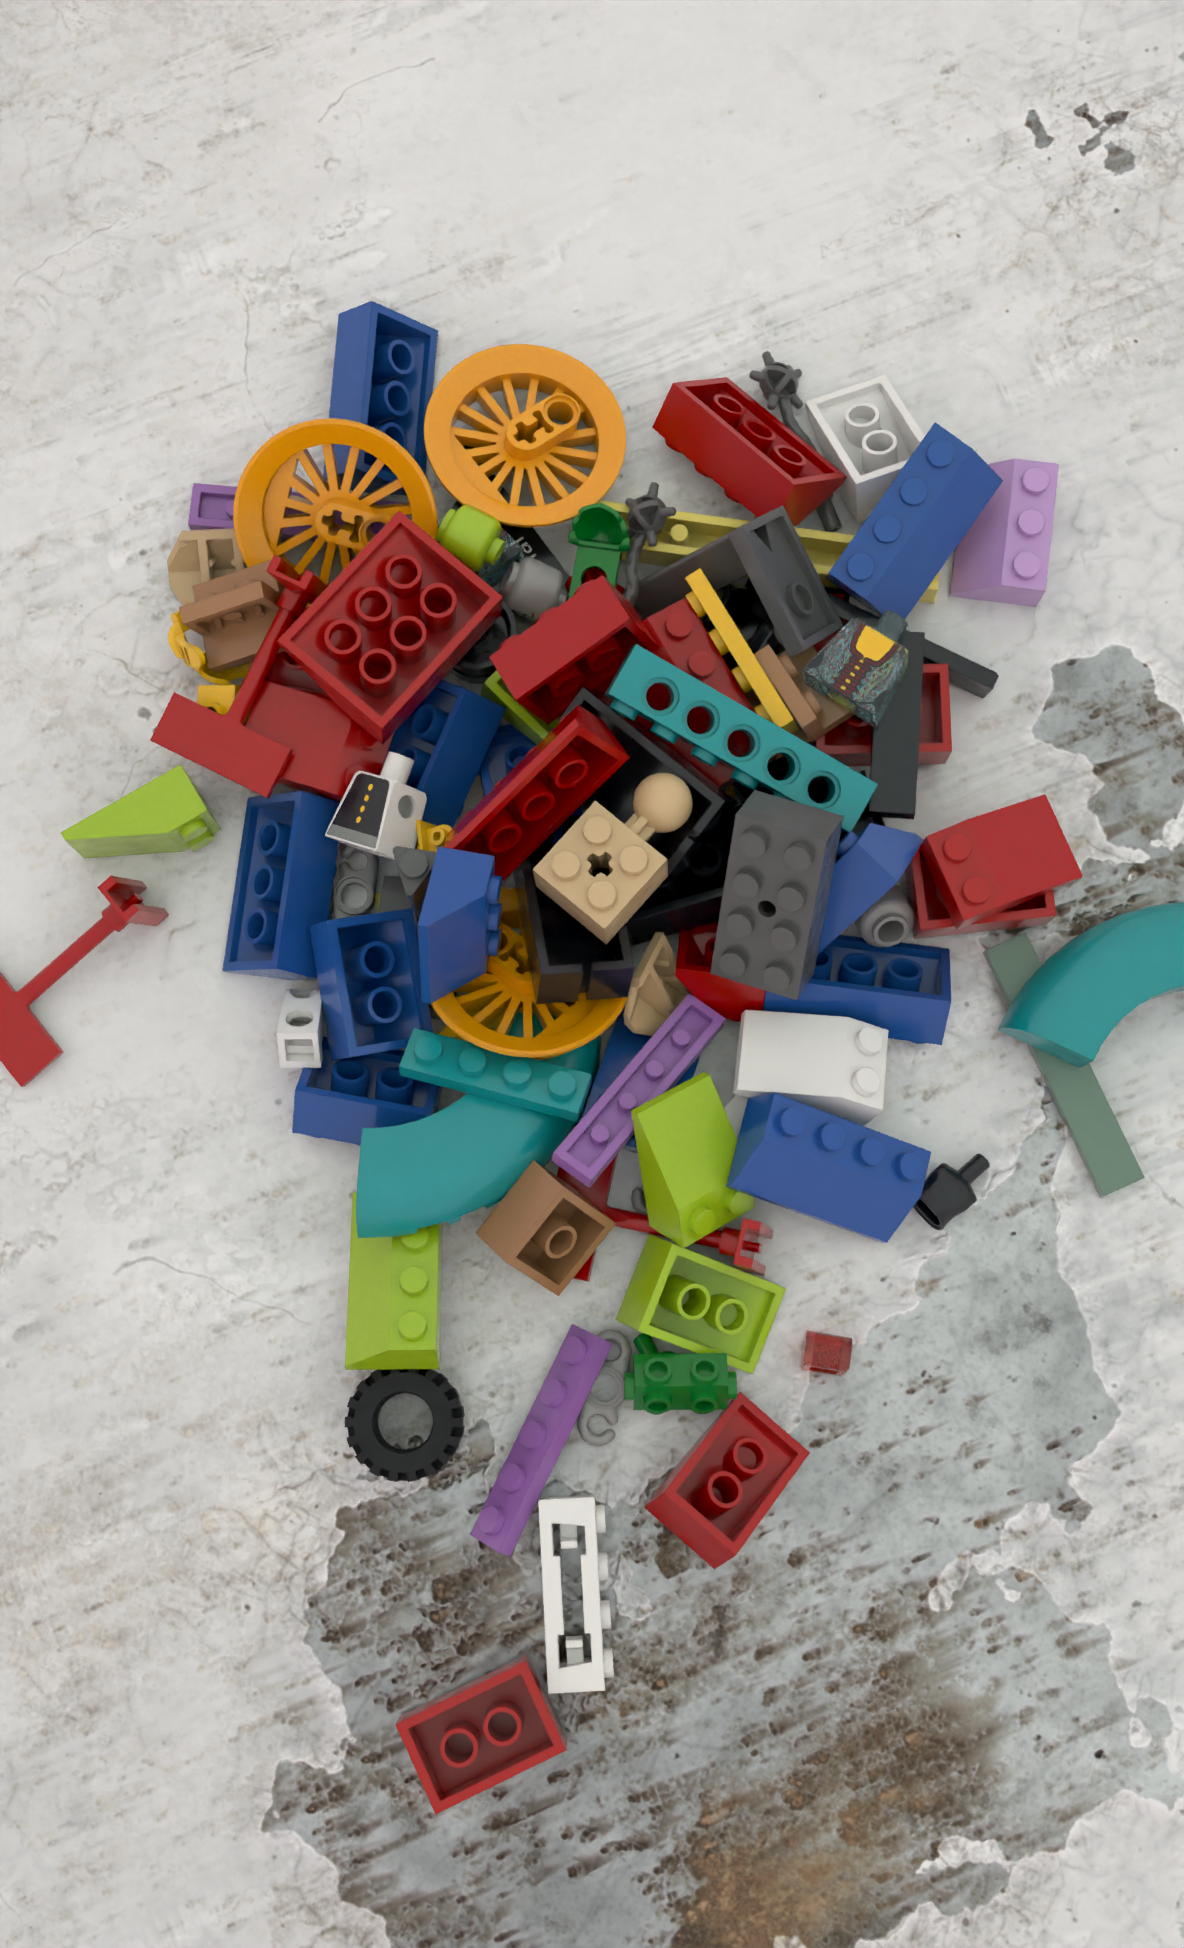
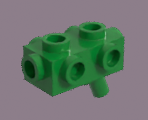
[624,1333,737,1415]

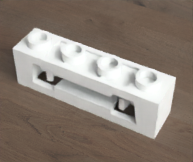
[538,1494,614,1694]

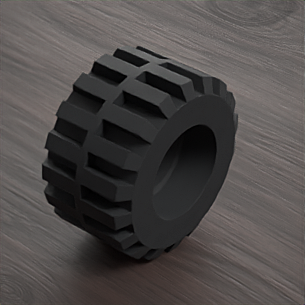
[345,1369,465,1482]

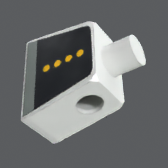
[325,751,427,861]

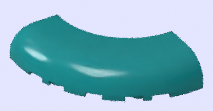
[997,902,1184,1068]
[356,1012,601,1238]

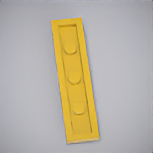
[685,568,799,734]

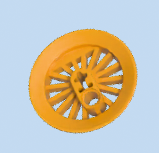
[424,344,626,527]
[233,418,438,607]
[431,883,628,1061]

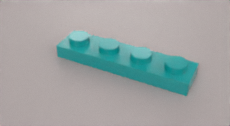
[399,1028,591,1122]

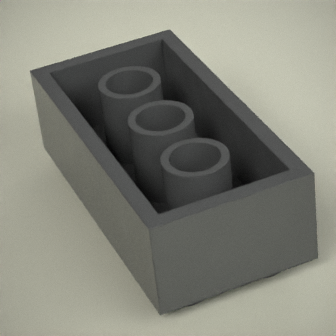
[710,790,844,1000]

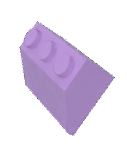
[949,459,1059,607]

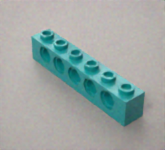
[604,644,878,833]

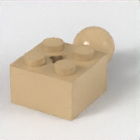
[533,773,693,945]

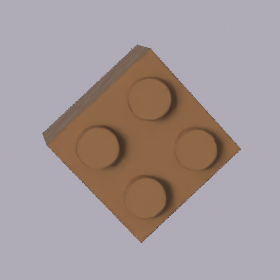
[476,1160,616,1296]

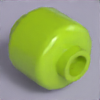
[435,505,506,572]

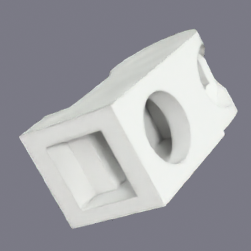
[276,989,325,1068]

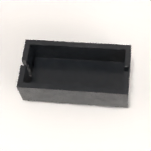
[548,687,738,875]
[513,815,635,1005]

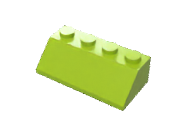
[345,1191,443,1370]

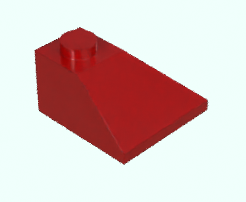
[675,921,765,1022]

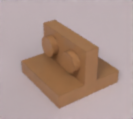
[179,559,285,673]
[737,644,854,759]

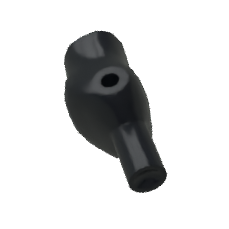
[913,1153,990,1230]

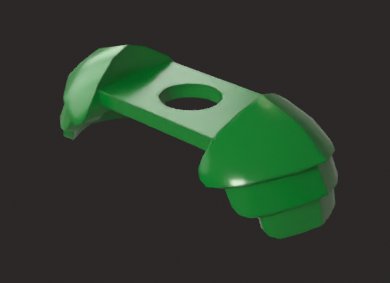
[557,503,630,607]

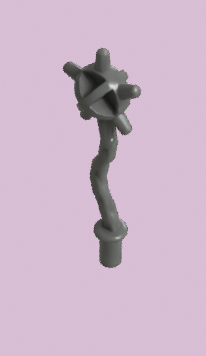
[749,351,842,532]
[624,482,676,607]

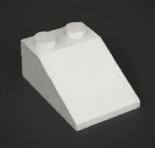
[805,375,925,523]
[733,1010,889,1126]

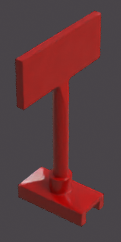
[150,555,328,799]
[0,876,169,1087]
[557,1154,774,1282]

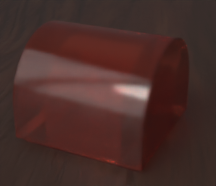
[799,1330,852,1377]

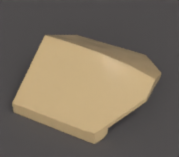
[167,528,248,606]
[623,932,694,1036]

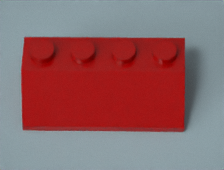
[652,377,847,526]
[443,705,630,882]

